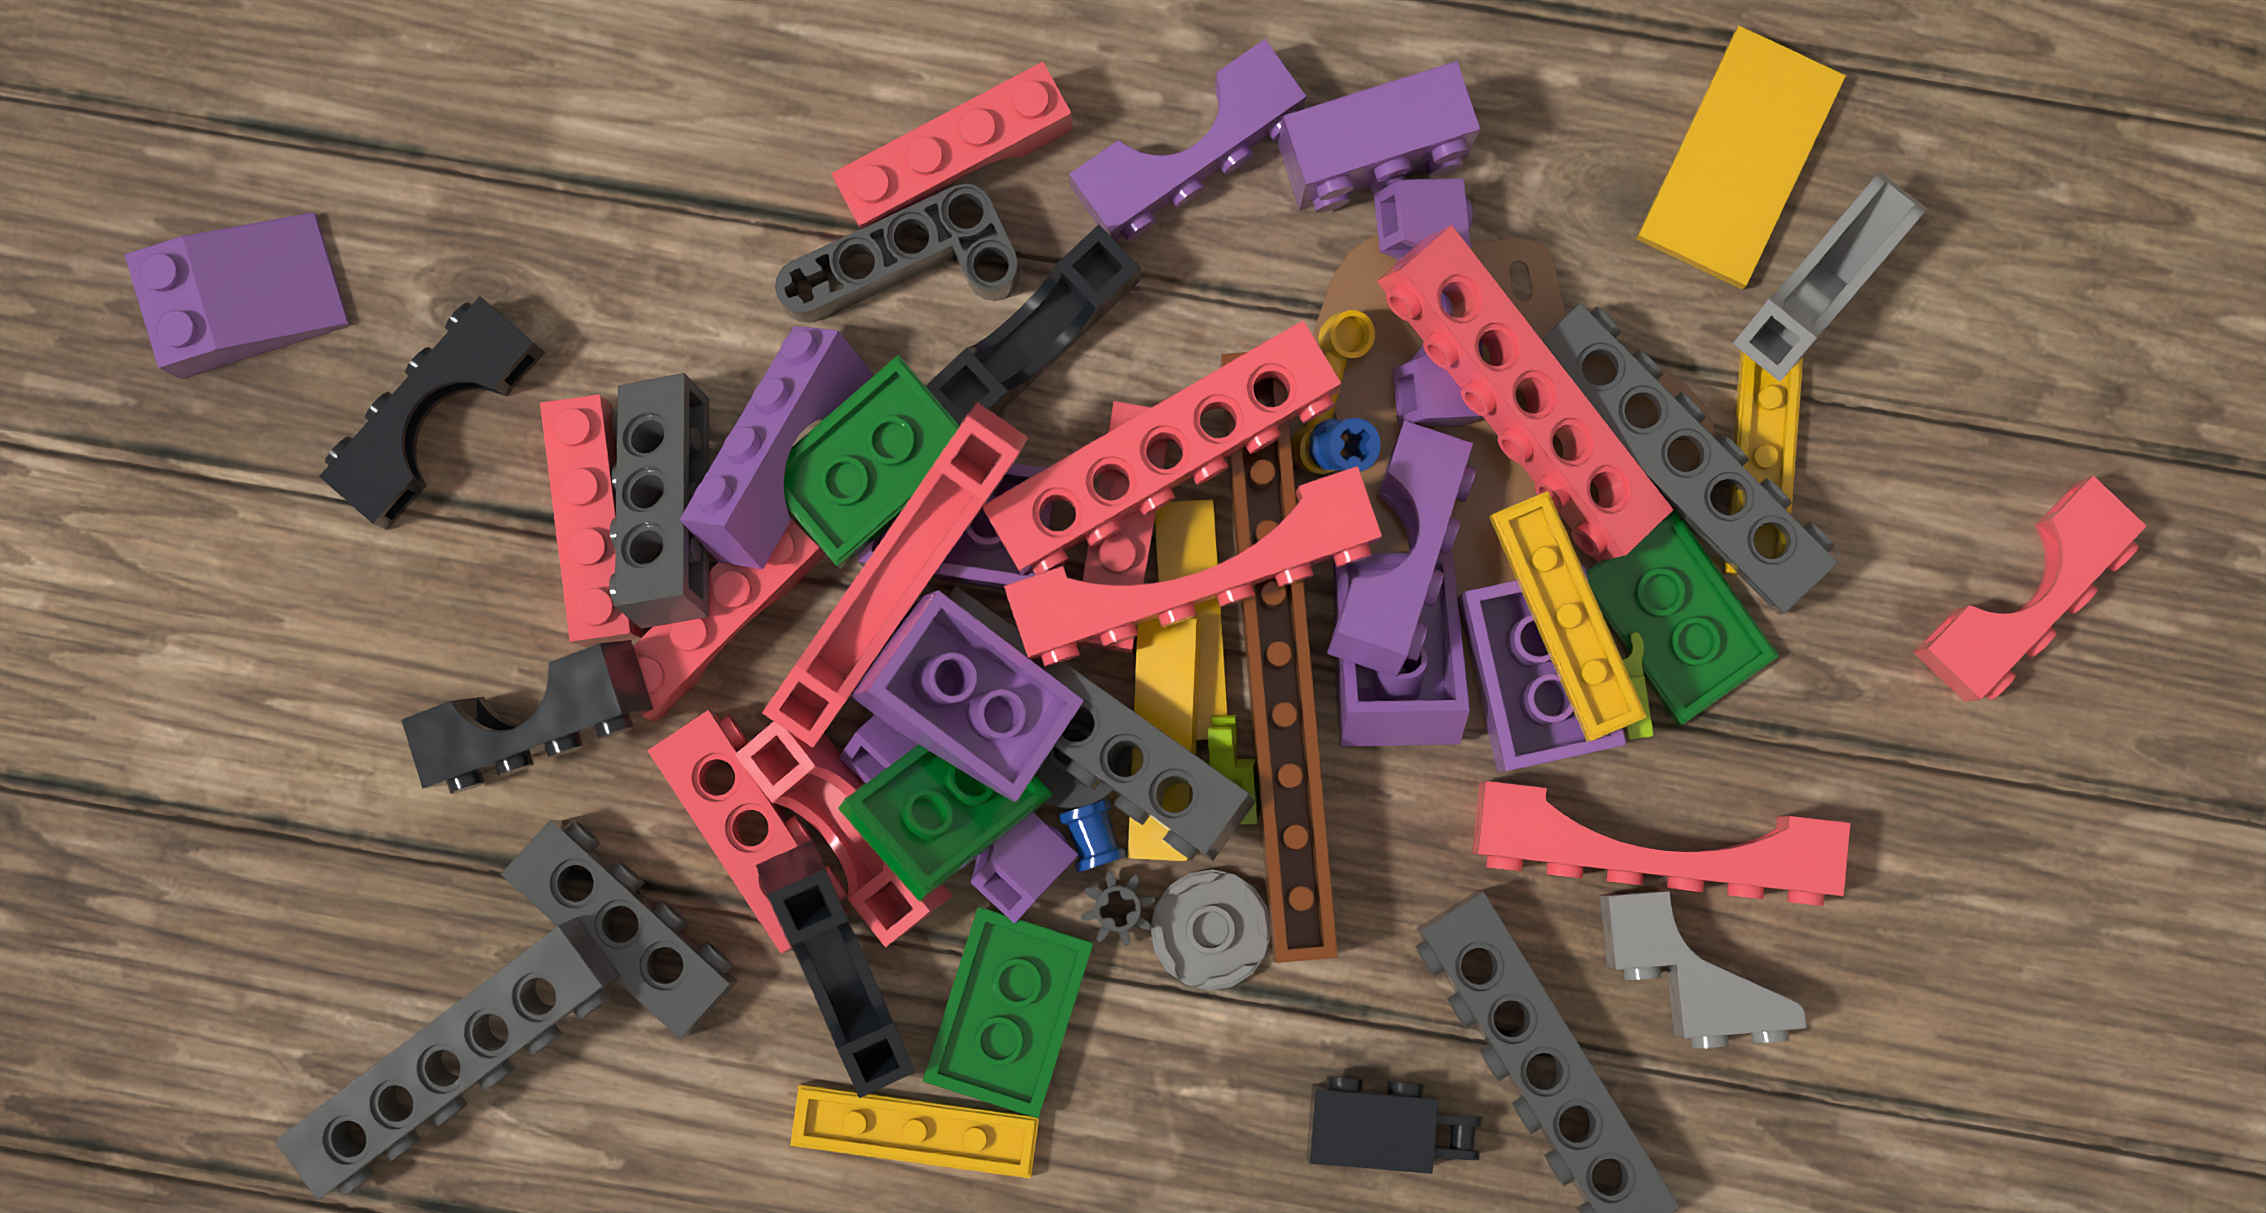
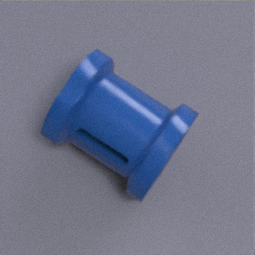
[1309,418,1381,472]
[1059,799,1128,873]

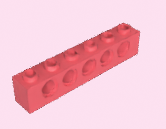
[1377,225,1674,562]
[982,320,1341,576]

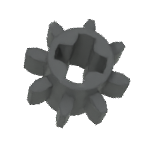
[1081,871,1155,946]

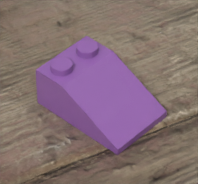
[124,212,350,379]
[1333,552,1469,747]
[850,590,1084,801]

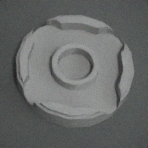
[1151,869,1271,991]

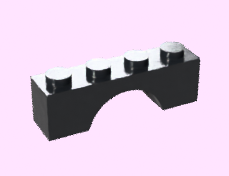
[926,224,1141,426]
[319,296,545,530]
[401,640,654,794]
[756,840,916,1098]

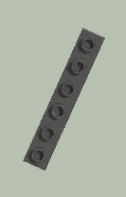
[1542,303,1838,615]
[948,586,1255,862]
[1415,891,1680,1213]
[275,917,620,1200]

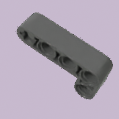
[775,183,1020,323]

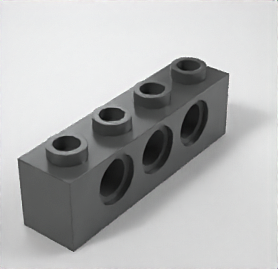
[609,373,709,629]
[501,819,738,1039]

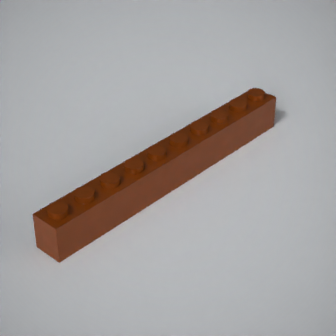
[1220,352,1338,963]

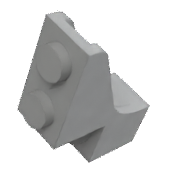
[1733,172,1927,382]
[1600,890,1806,1048]

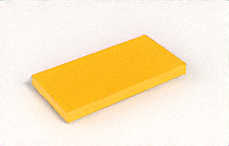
[1636,25,1846,290]

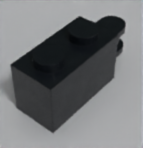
[1306,1075,1483,1174]

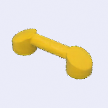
[1291,310,1375,474]

